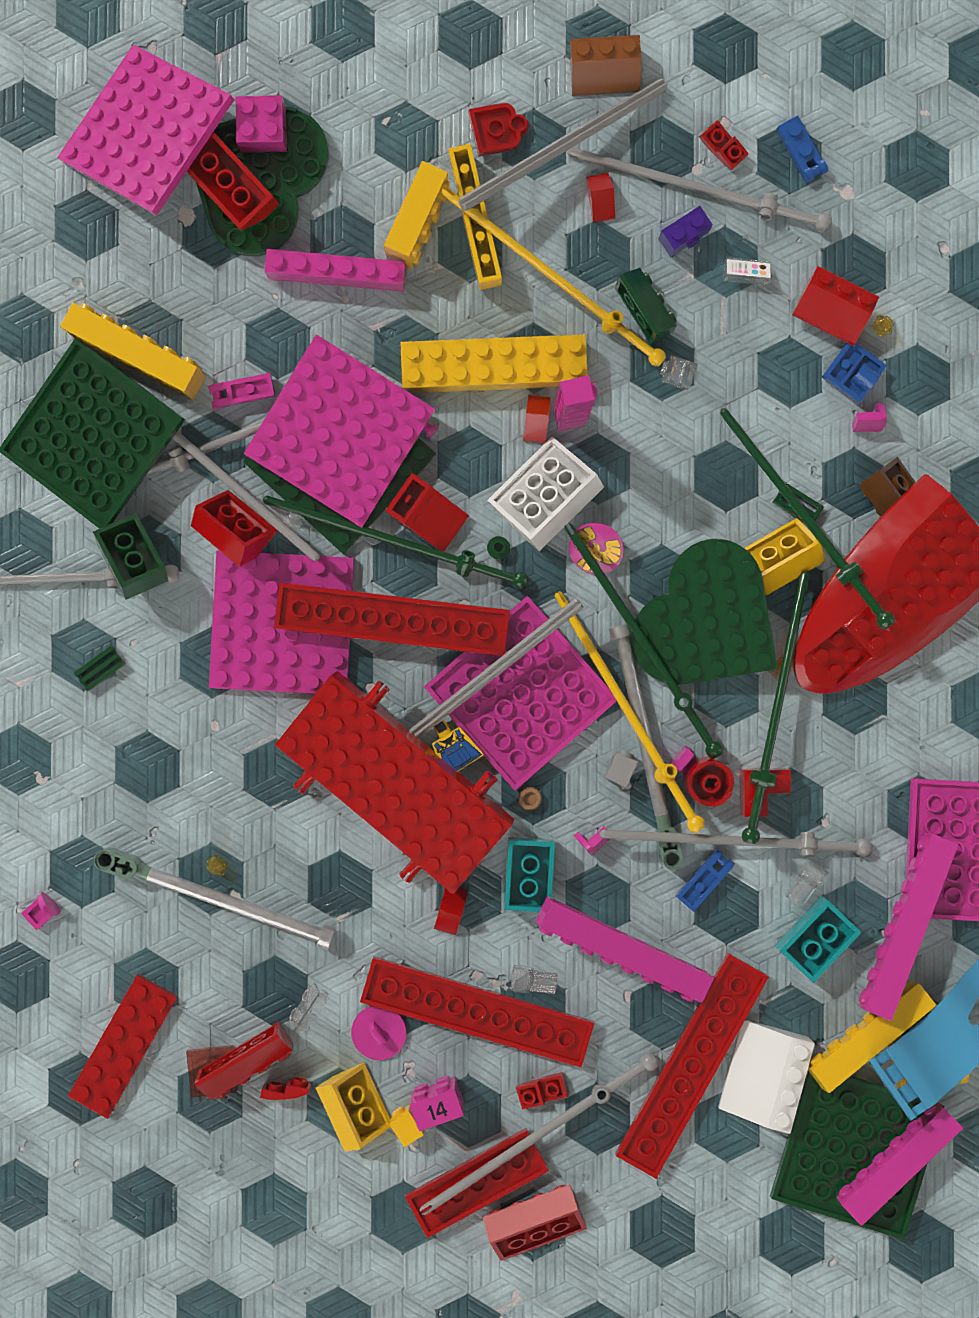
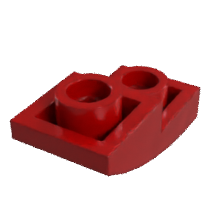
[699,120,749,170]
[516,1072,569,1110]
[260,1077,312,1100]

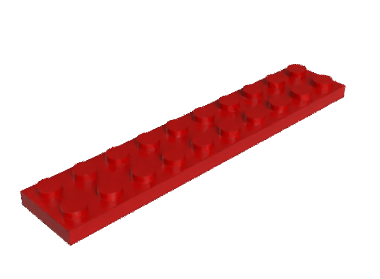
[274,582,510,656]
[615,952,769,1179]
[360,956,594,1068]

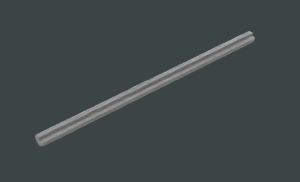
[459,79,667,211]
[409,598,583,738]

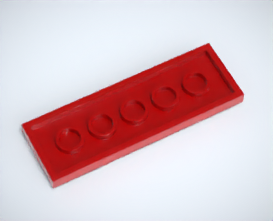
[68,974,178,1119]
[405,1127,549,1238]

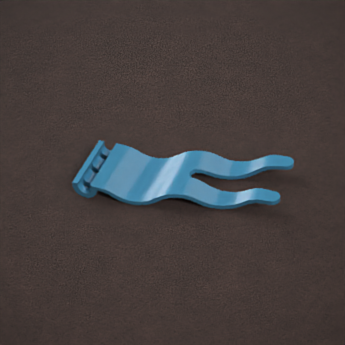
[868,960,979,1121]

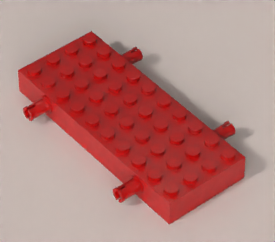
[275,671,515,894]

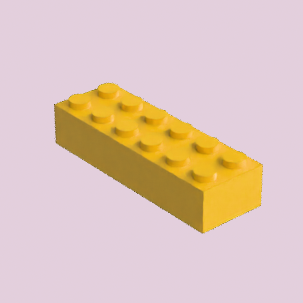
[60,302,206,401]

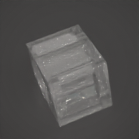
[660,355,697,390]

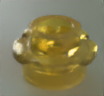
[872,315,894,337]
[206,854,228,876]

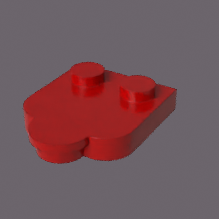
[468,103,529,157]

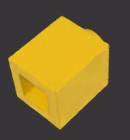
[389,1105,425,1148]

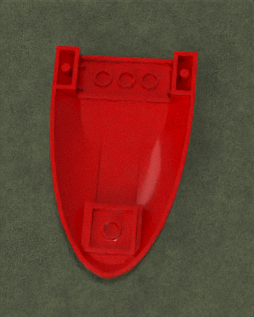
[793,474,979,694]

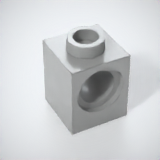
[604,750,638,787]

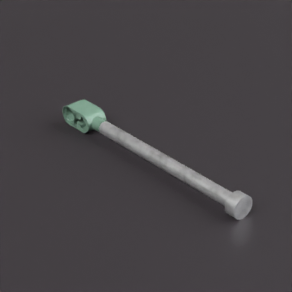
[608,624,683,870]
[94,847,336,950]

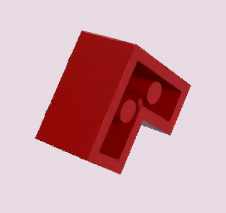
[739,768,791,817]

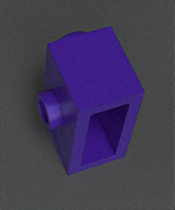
[658,206,713,258]

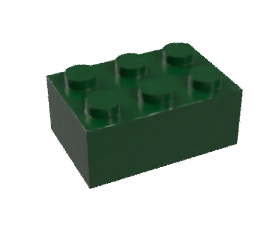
[93,513,169,600]

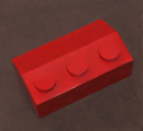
[792,266,879,346]
[191,490,277,567]

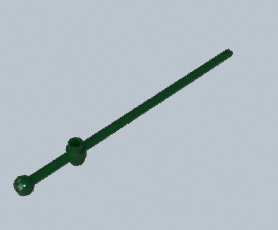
[720,408,895,630]
[263,495,528,590]
[564,523,724,759]
[742,571,809,844]

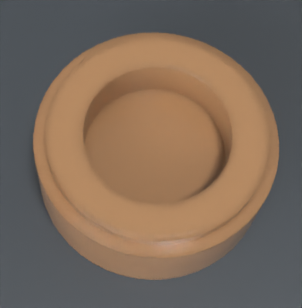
[518,787,541,810]

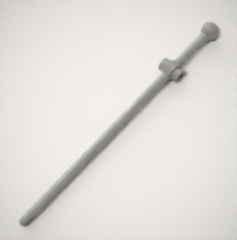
[567,147,832,232]
[146,421,263,476]
[173,431,320,561]
[0,565,179,588]
[600,829,872,857]
[420,1052,658,1215]

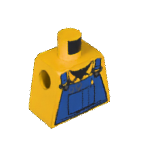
[432,720,484,772]

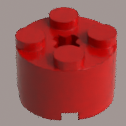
[683,757,734,807]

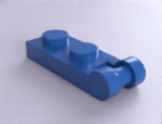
[776,115,828,183]
[675,848,735,912]

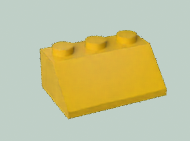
[745,518,826,595]
[316,1063,391,1151]

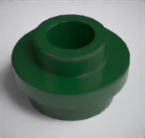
[487,536,510,559]

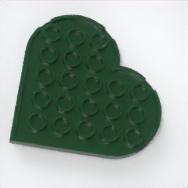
[196,106,329,257]
[631,538,778,685]

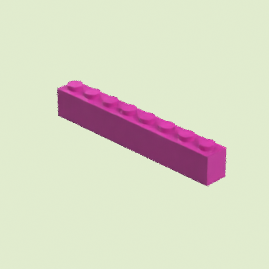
[859,833,959,1021]
[535,896,714,1003]

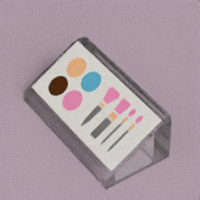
[723,257,771,285]

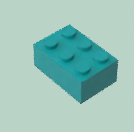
[504,837,555,912]
[774,896,862,983]

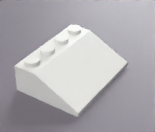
[487,437,604,551]
[718,1019,815,1134]

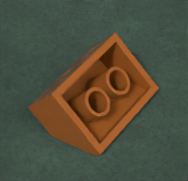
[569,35,641,96]

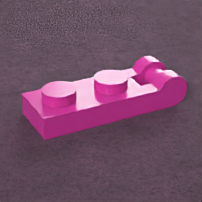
[208,373,276,410]

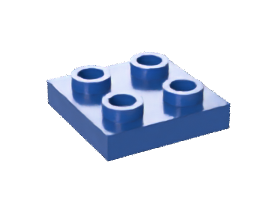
[822,343,887,404]

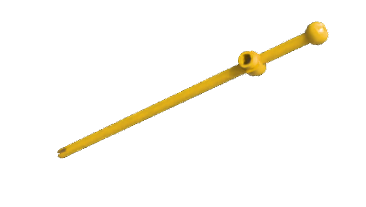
[442,187,666,367]
[555,591,705,833]

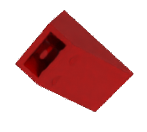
[385,473,469,552]

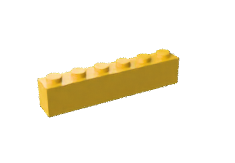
[448,143,502,291]
[808,981,937,1093]

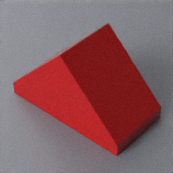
[586,173,615,223]
[523,395,551,443]
[434,888,468,935]

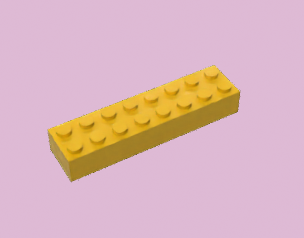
[401,334,587,393]

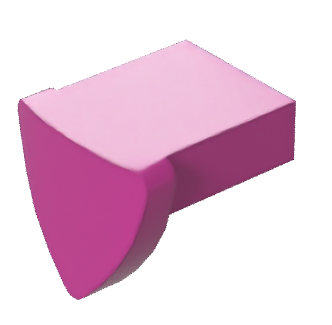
[852,403,887,432]
[670,746,695,773]
[573,826,610,855]
[21,892,61,930]

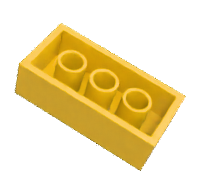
[384,161,450,270]

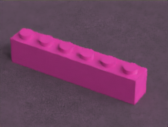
[264,249,406,292]
[553,375,598,432]
[837,1102,963,1226]

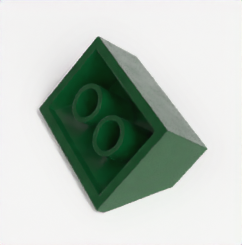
[615,268,677,346]

